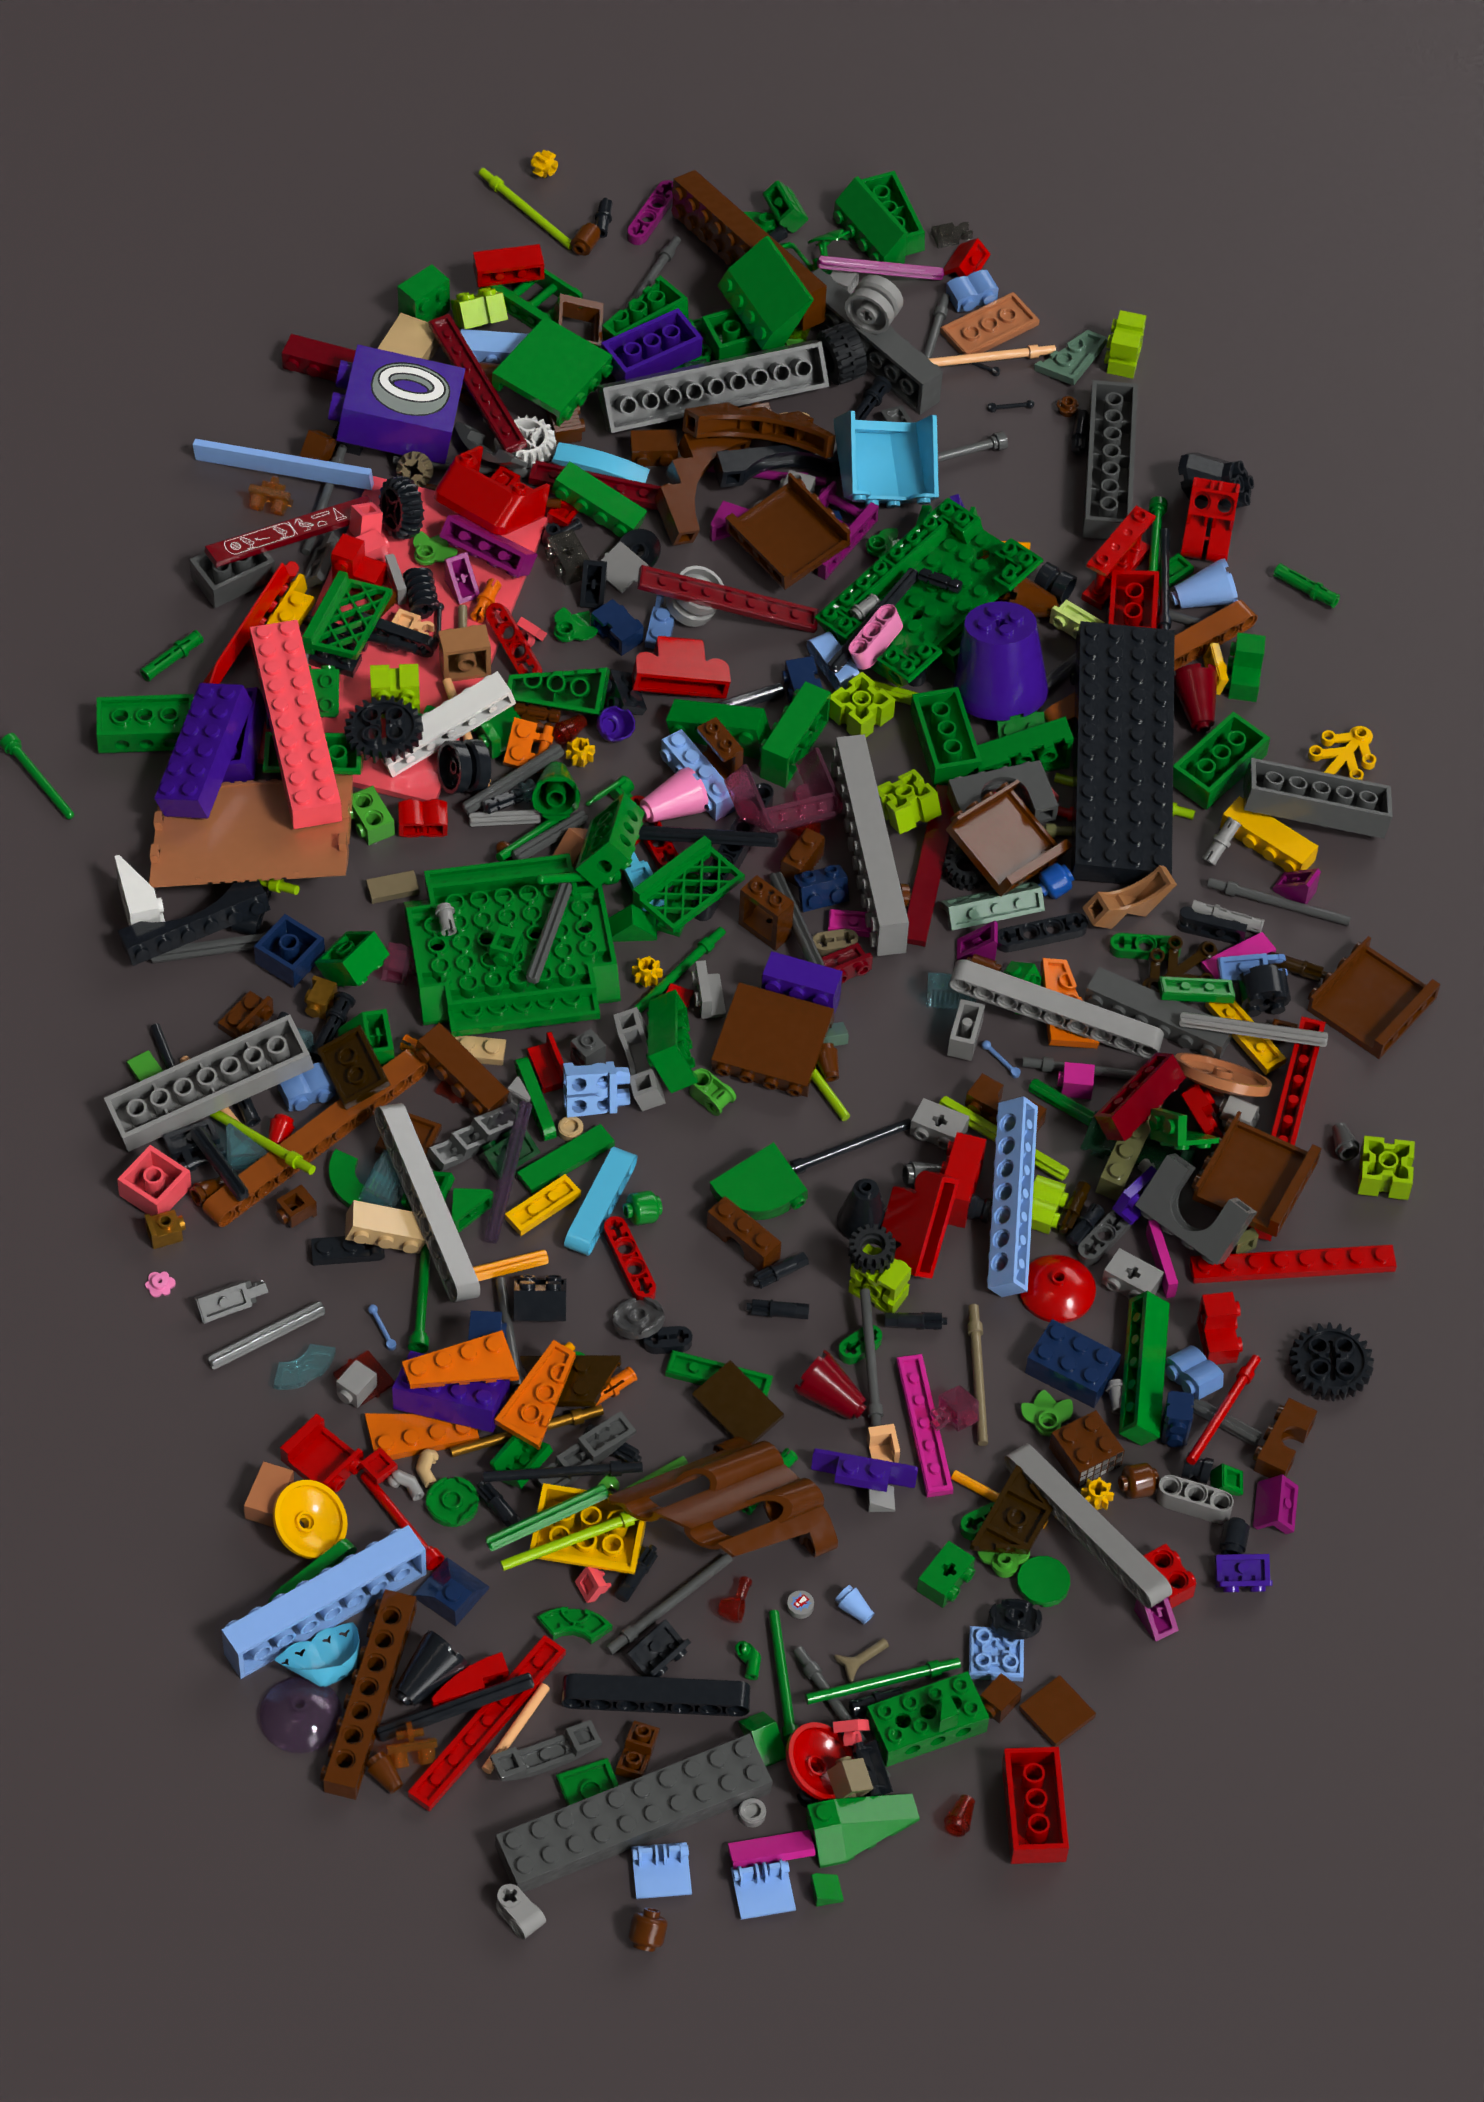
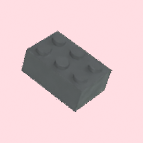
[189,531,275,608]

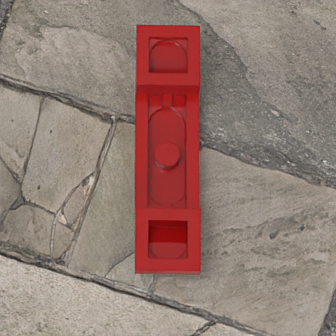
[491,465,579,526]

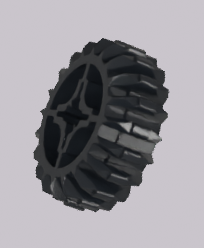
[378,476,425,540]

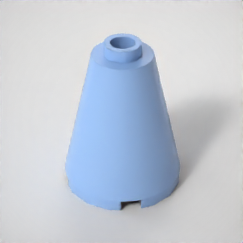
[1171,558,1238,609]

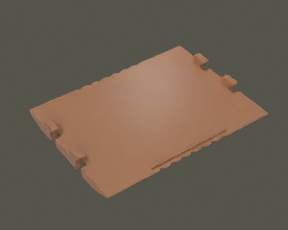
[149,774,353,888]

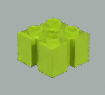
[450,287,508,329]
[1104,310,1147,379]
[370,664,420,718]
[829,672,895,737]
[877,769,942,834]
[1358,1135,1415,1200]
[848,1244,912,1313]

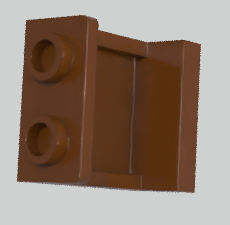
[697,717,744,789]

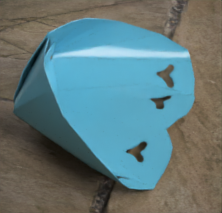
[275,1622,360,1687]

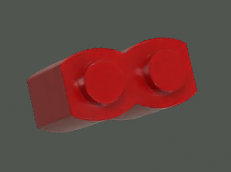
[398,799,448,838]

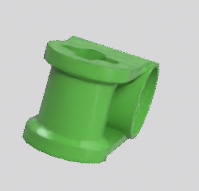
[689,1068,737,1116]

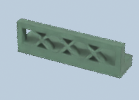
[940,881,1045,931]

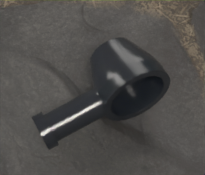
[542,518,583,550]

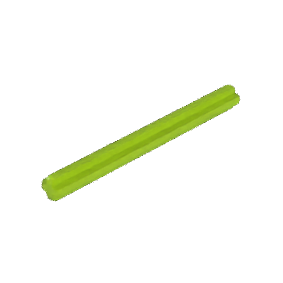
[939,1096,1069,1181]

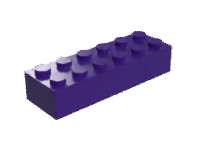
[154,683,253,819]

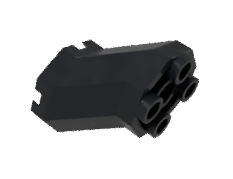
[1178,452,1254,508]

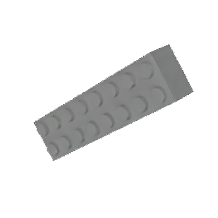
[104,1014,314,1152]

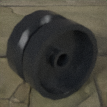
[437,739,492,794]

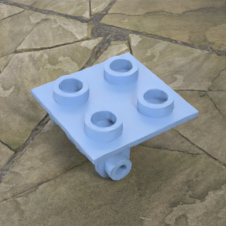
[631,1842,692,1899]
[731,1859,796,1920]

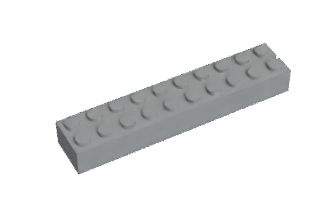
[831,734,909,956]

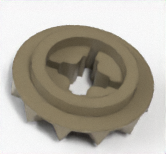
[396,451,433,487]

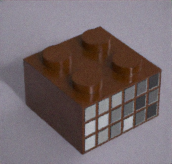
[1049,1410,1125,1488]

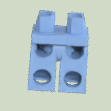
[563,1061,630,1118]

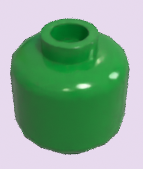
[623,1191,663,1226]

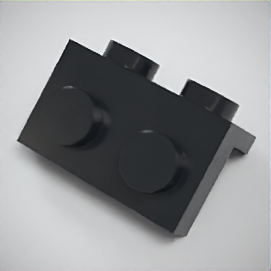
[605,669,647,715]
[625,1619,691,1677]

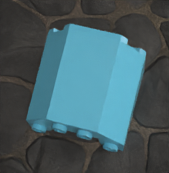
[833,411,939,508]

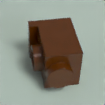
[275,1184,317,1228]

